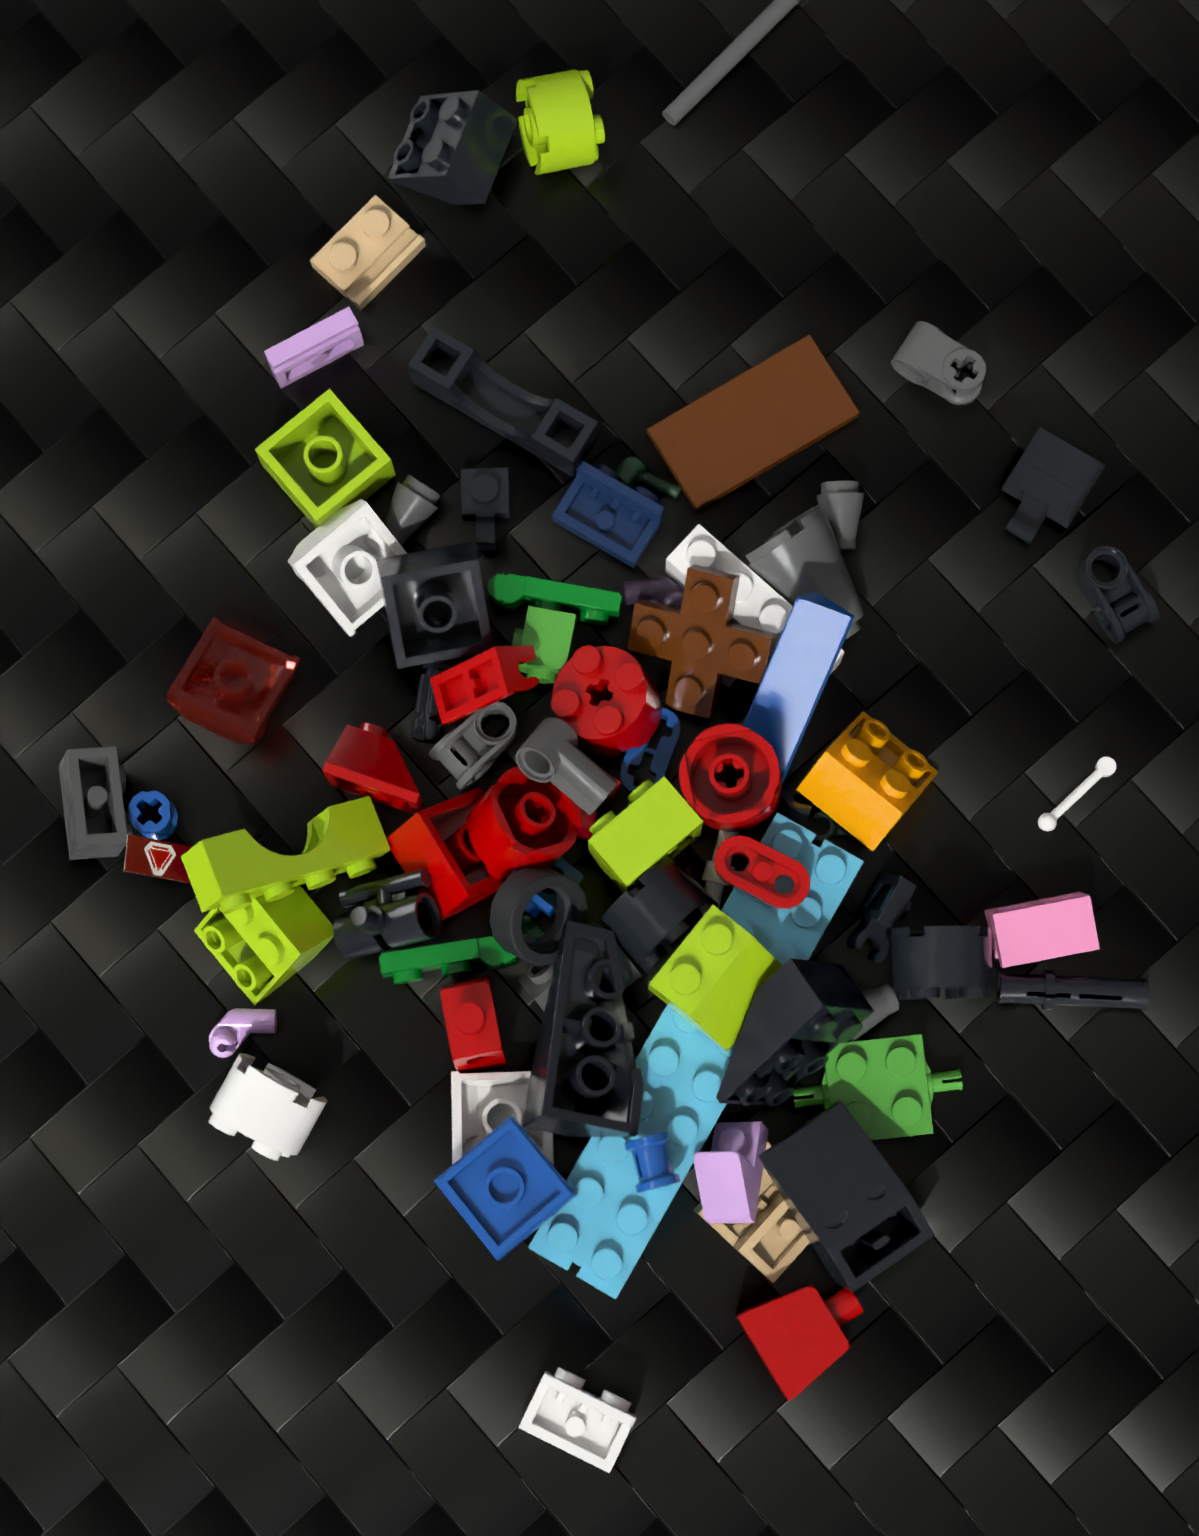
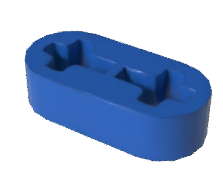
[620,707,681,795]

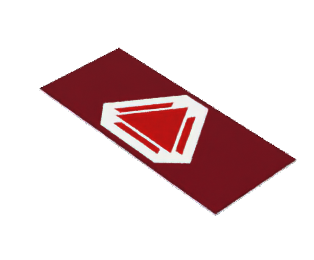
[124,834,192,883]

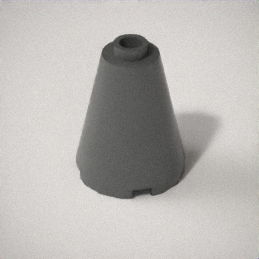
[740,504,864,640]

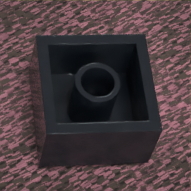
[376,541,493,669]

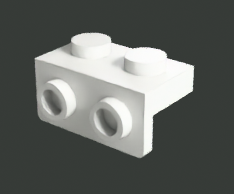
[518,1367,636,1473]

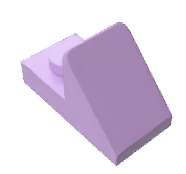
[693,1121,769,1223]

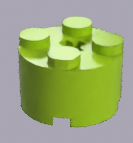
[516,69,605,175]

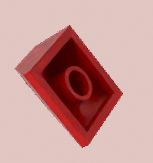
[322,722,426,815]

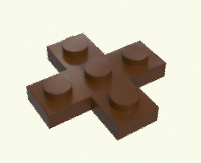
[627,564,778,719]

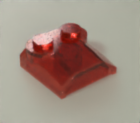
[167,617,300,744]

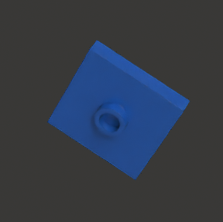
[434,1115,578,1261]

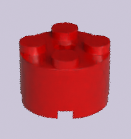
[551,645,662,757]
[679,724,782,832]
[466,766,583,880]

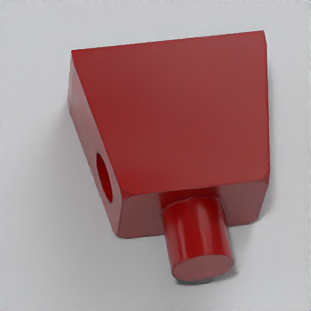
[439,975,508,1074]
[736,1284,864,1401]

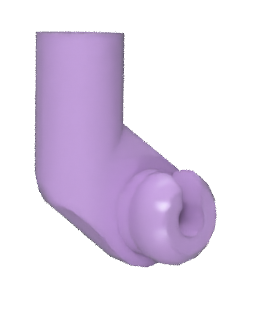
[208,1008,277,1058]

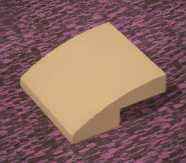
[694,1141,810,1283]

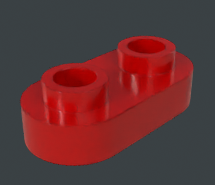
[714,835,810,910]

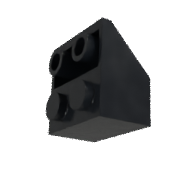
[388,90,518,205]

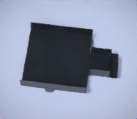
[1001,423,1106,544]

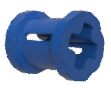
[128,791,179,840]
[624,1132,681,1193]

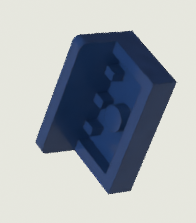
[552,461,664,568]

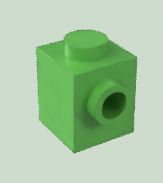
[512,606,577,685]

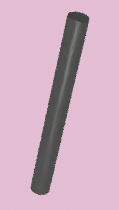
[662,0,800,126]

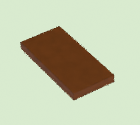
[647,334,860,512]

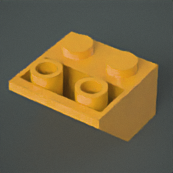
[796,711,939,852]

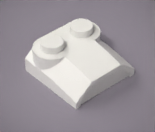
[287,499,407,637]
[451,1071,554,1165]

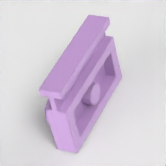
[264,307,364,388]

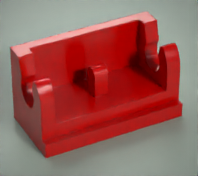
[430,645,539,725]

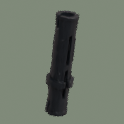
[996,970,1150,1011]

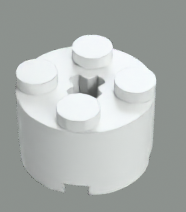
[208,1053,327,1161]

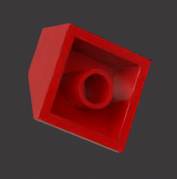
[386,787,505,920]

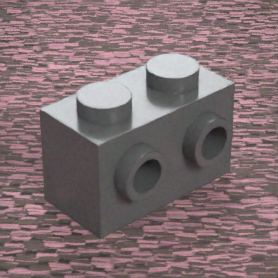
[58,746,132,860]

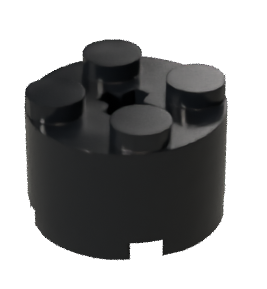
[600,855,719,973]
[891,926,993,1000]

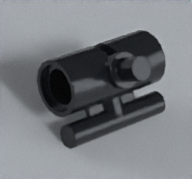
[333,868,442,959]

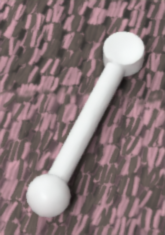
[1038,756,1116,832]

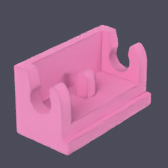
[984,892,1100,968]

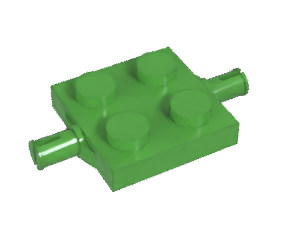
[792,1034,963,1140]

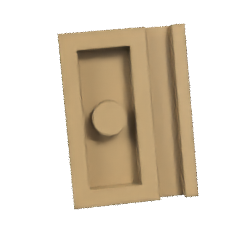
[310,195,426,311]

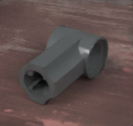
[516,718,617,815]

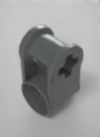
[891,321,986,405]
[428,701,520,791]

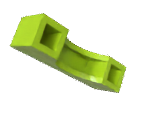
[181,796,391,914]

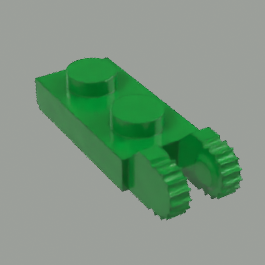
[486,573,623,625]
[379,936,517,984]

